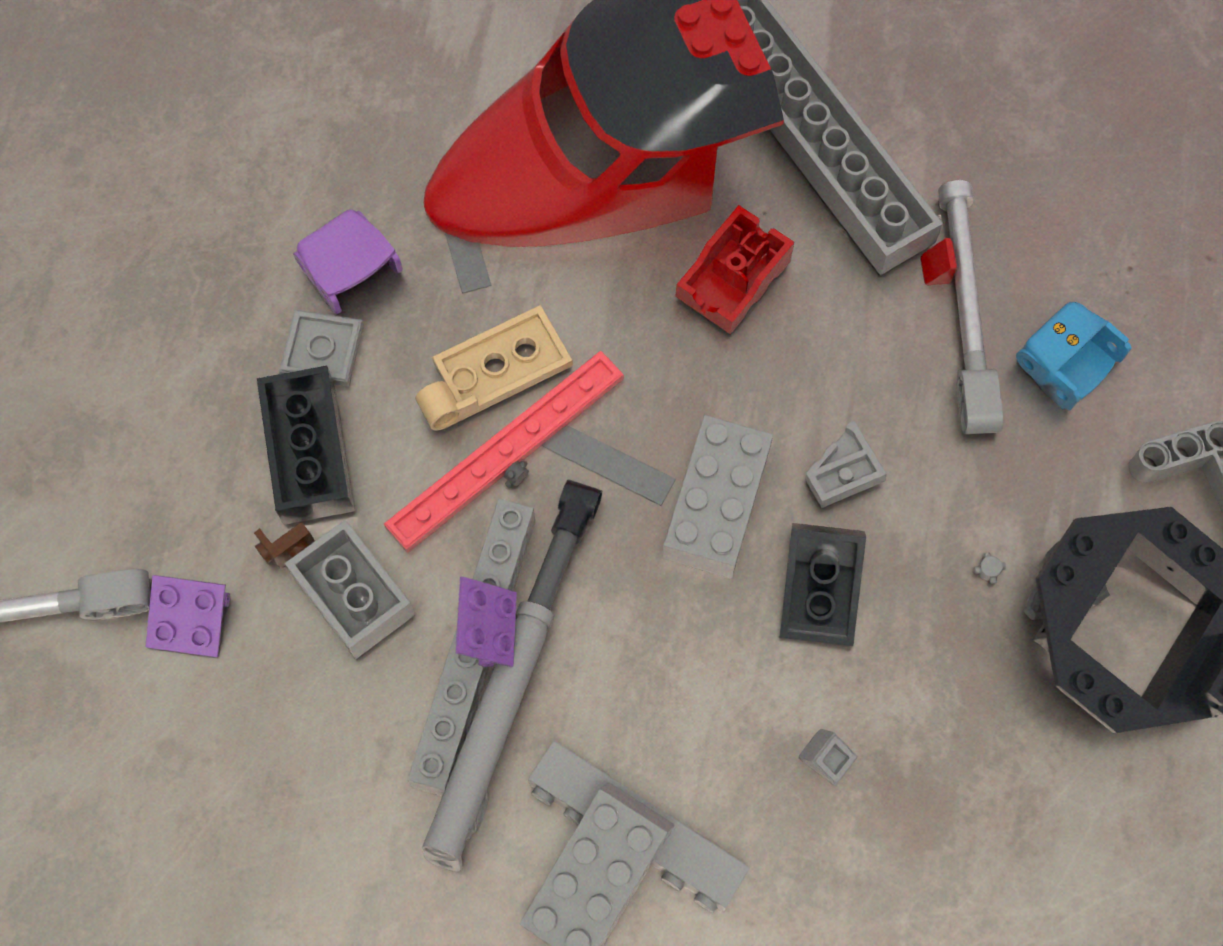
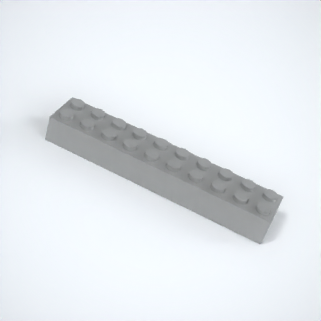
[738,0,943,275]

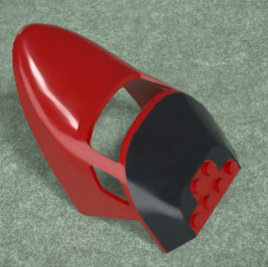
[424,0,784,247]

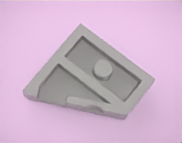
[805,421,887,508]

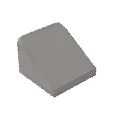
[799,729,858,786]

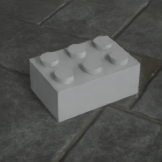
[284,520,415,659]

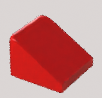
[920,238,957,286]

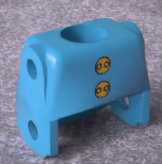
[1016,302,1132,410]

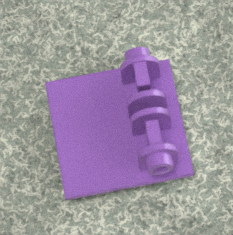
[146,575,230,657]
[456,576,517,667]

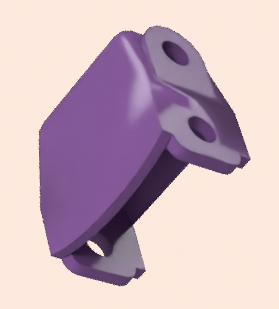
[293,209,403,315]

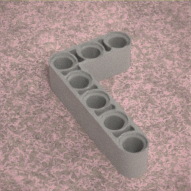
[1129,421,1223,513]

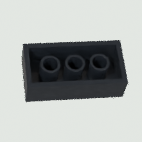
[257,365,355,525]

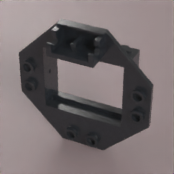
[1033,506,1223,733]

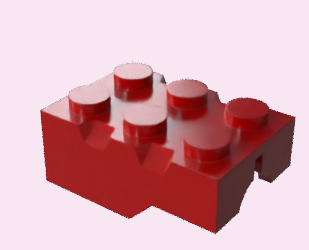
[675,205,795,334]

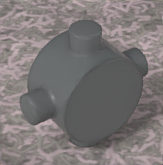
[504,460,529,488]

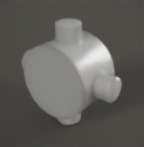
[974,552,1006,584]

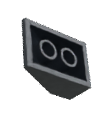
[780,523,866,646]

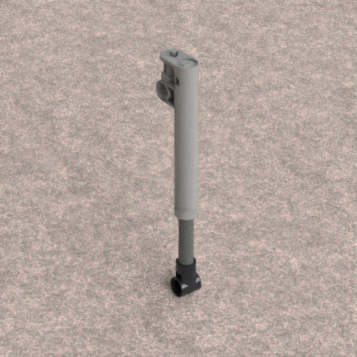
[422,479,603,872]

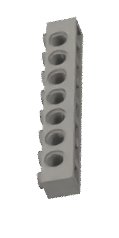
[408,499,536,796]

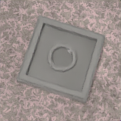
[279,310,363,387]

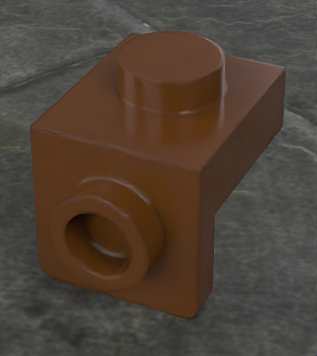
[254,522,315,569]

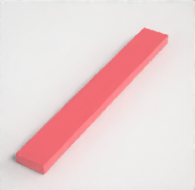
[384,351,624,553]

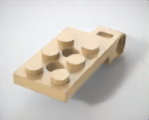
[415,305,573,431]

